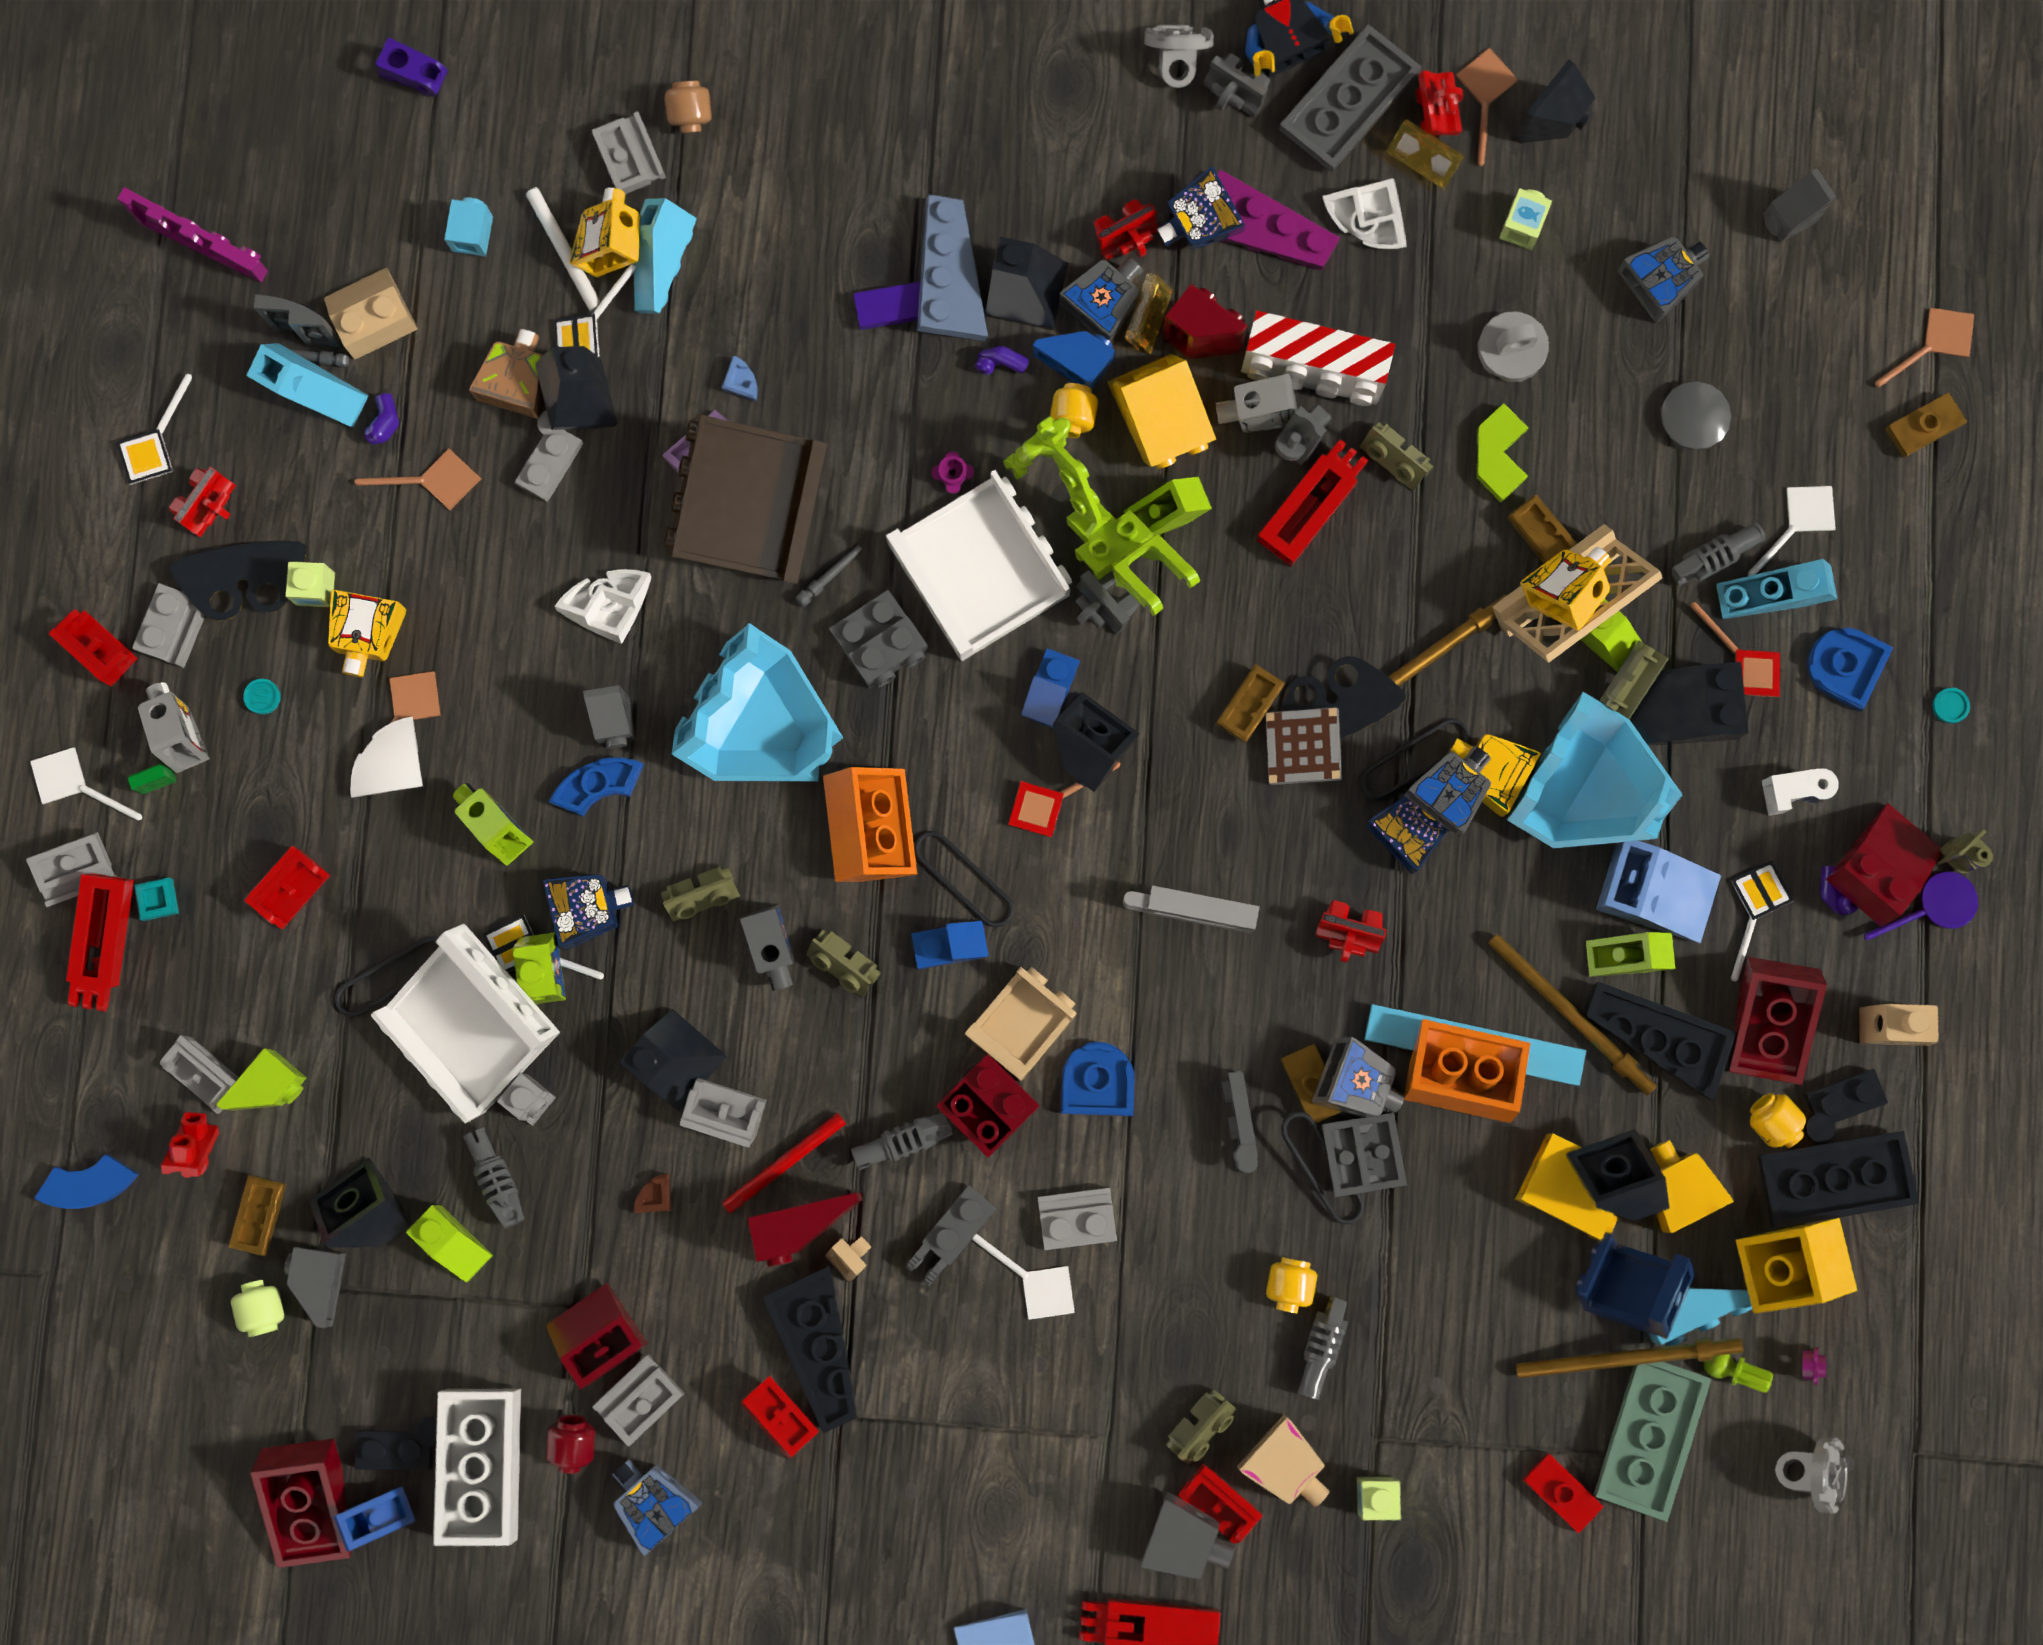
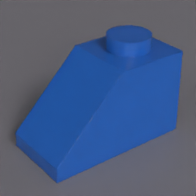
[1033,331,1115,393]

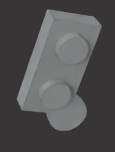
[515,410,583,502]

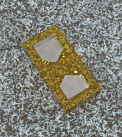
[1386,119,1465,189]

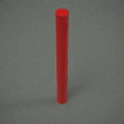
[722,1113,846,1214]

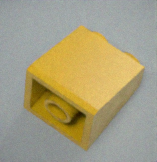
[1107,354,1216,469]
[1736,1218,1857,1314]

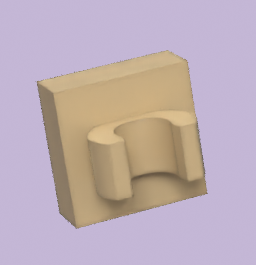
[825,1236,871,1283]

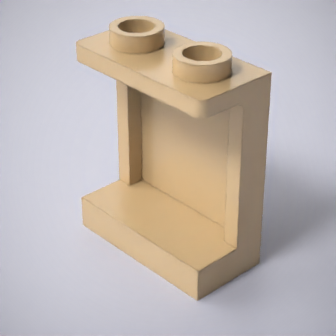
[965,967,1077,1082]

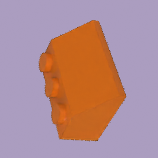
[823,767,917,882]
[1404,1019,1531,1123]

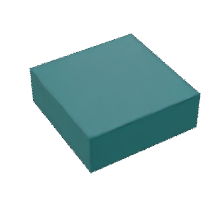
[134,878,179,921]

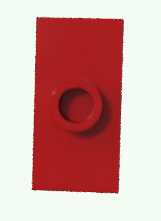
[1522,1453,1604,1534]

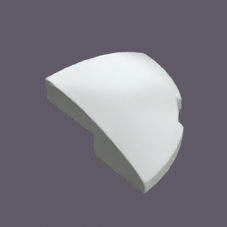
[1323,178,1407,249]
[555,569,651,644]
[350,716,423,798]

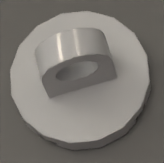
[1144,25,1214,88]
[1478,312,1549,382]
[1775,1437,1847,1514]

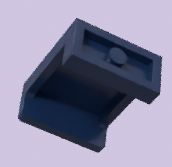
[1576,1232,1695,1339]

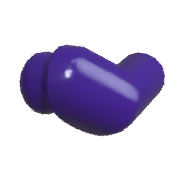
[975,346,1029,375]
[364,393,399,445]
[1820,866,1858,916]

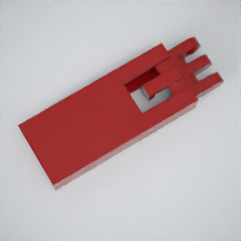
[1256,439,1368,567]
[66,873,134,1012]
[1079,1598,1221,1645]

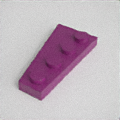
[1217,169,1340,271]
[117,187,268,283]

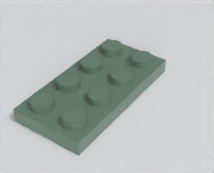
[1593,1362,1711,1522]

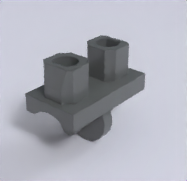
[1203,53,1270,118]
[1275,404,1331,466]
[1075,570,1139,635]

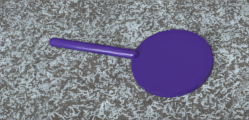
[1864,872,1978,940]

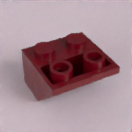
[1162,284,1248,359]
[936,1054,1040,1158]
[546,1283,648,1389]

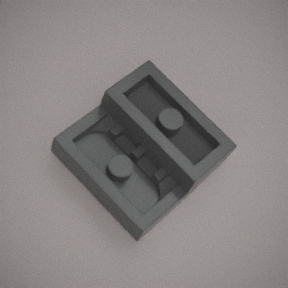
[254,294,342,348]
[1322,1113,1407,1197]

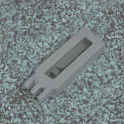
[1123,885,1260,934]

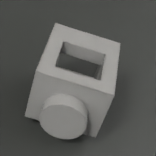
[497,1073,556,1126]

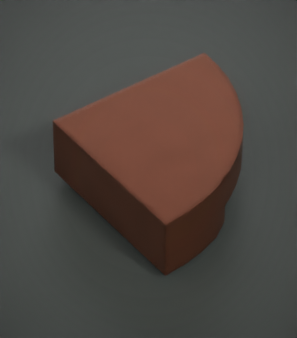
[634,1174,672,1213]

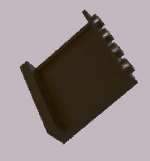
[664,414,827,584]

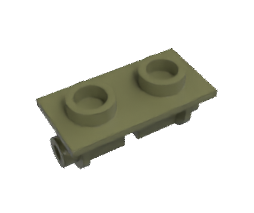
[1359,422,1434,491]
[1599,640,1669,719]
[1936,829,1993,874]
[661,866,740,922]
[806,930,881,998]
[1165,1389,1237,1465]

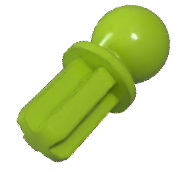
[1703,1354,1773,1393]

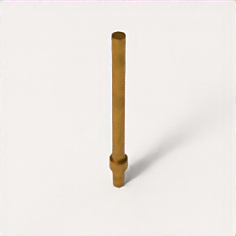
[1388,594,1507,686]
[1488,933,1657,1096]
[1516,1337,1743,1378]

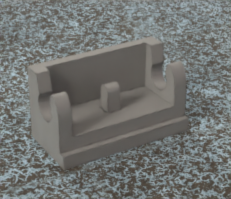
[159,1035,239,1114]
[680,1078,767,1148]

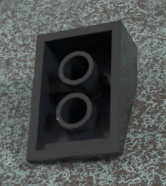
[1629,662,1749,746]

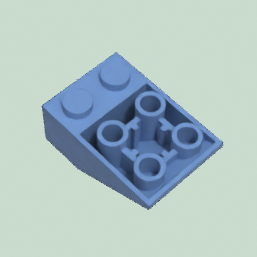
[1596,841,1721,944]

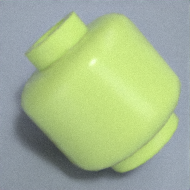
[231,1280,284,1337]

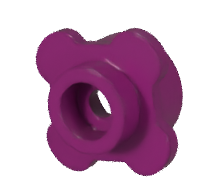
[932,452,974,494]
[1802,1347,1826,1385]

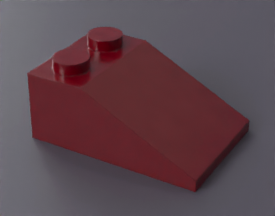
[1825,803,1942,927]
[1728,957,1827,1085]
[747,1193,863,1268]
[250,1438,351,1568]

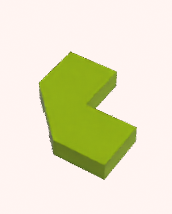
[1476,403,1528,503]

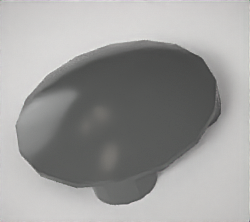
[1661,381,1731,450]

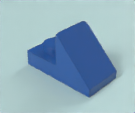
[1021,648,1080,728]
[911,921,989,970]
[333,1487,416,1552]

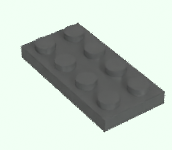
[1279,24,1422,172]

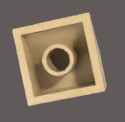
[324,267,418,360]

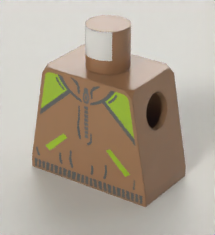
[469,329,544,419]

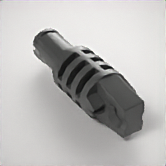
[1671,522,1766,586]
[851,1113,953,1171]
[463,1128,524,1229]
[1297,1296,1348,1400]

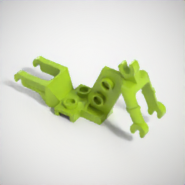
[1003,416,1200,616]

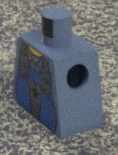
[612,1460,703,1556]

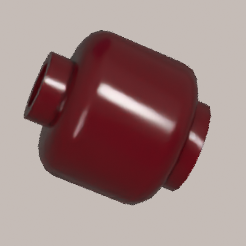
[546,1415,595,1474]

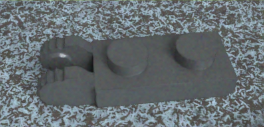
[1221,1071,1259,1174]
[905,1185,997,1286]

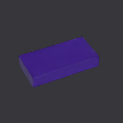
[854,282,920,330]

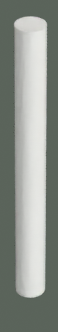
[526,188,601,313]

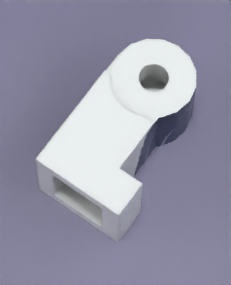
[1762,769,1838,816]

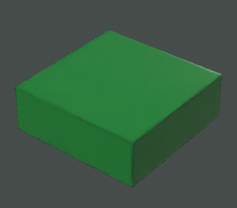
[128,764,177,795]

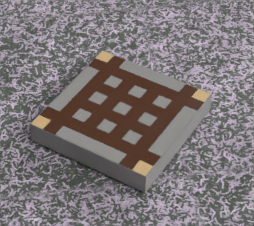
[1266,708,1342,785]

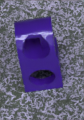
[375,37,448,97]

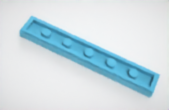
[1364,1004,1586,1086]

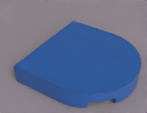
[1807,628,1894,712]
[1061,1042,1134,1116]

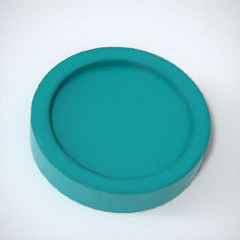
[243,679,281,715]
[1932,688,1970,724]

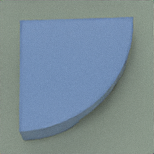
[722,356,758,402]

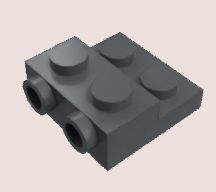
[829,590,928,689]

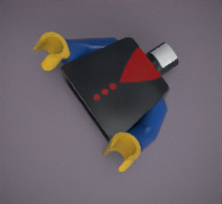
[1245,0,1354,78]

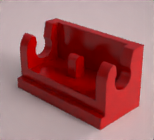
[48,609,138,686]
[244,845,331,929]
[740,1376,819,1460]
[1177,1463,1263,1545]

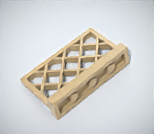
[1492,524,1662,663]

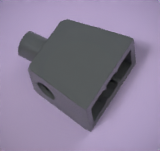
[1141,1492,1235,1579]

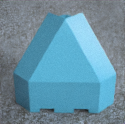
[672,623,843,781]
[1507,692,1683,848]

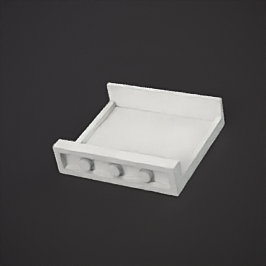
[886,470,1072,662]
[371,924,560,1124]

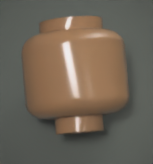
[664,81,712,133]

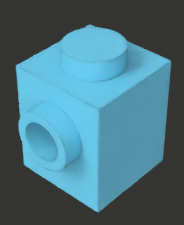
[444,198,493,256]

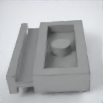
[591,112,666,194]
[132,583,205,668]
[26,832,117,907]
[1038,1188,1117,1250]
[593,1354,685,1447]

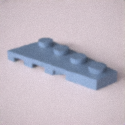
[917,195,988,341]

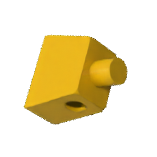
[1650,1140,1734,1233]

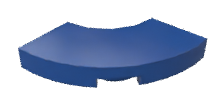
[549,758,644,817]
[34,1154,139,1209]

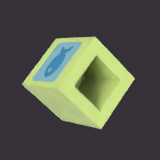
[1499,188,1552,250]
[286,562,335,607]
[1357,1477,1401,1520]

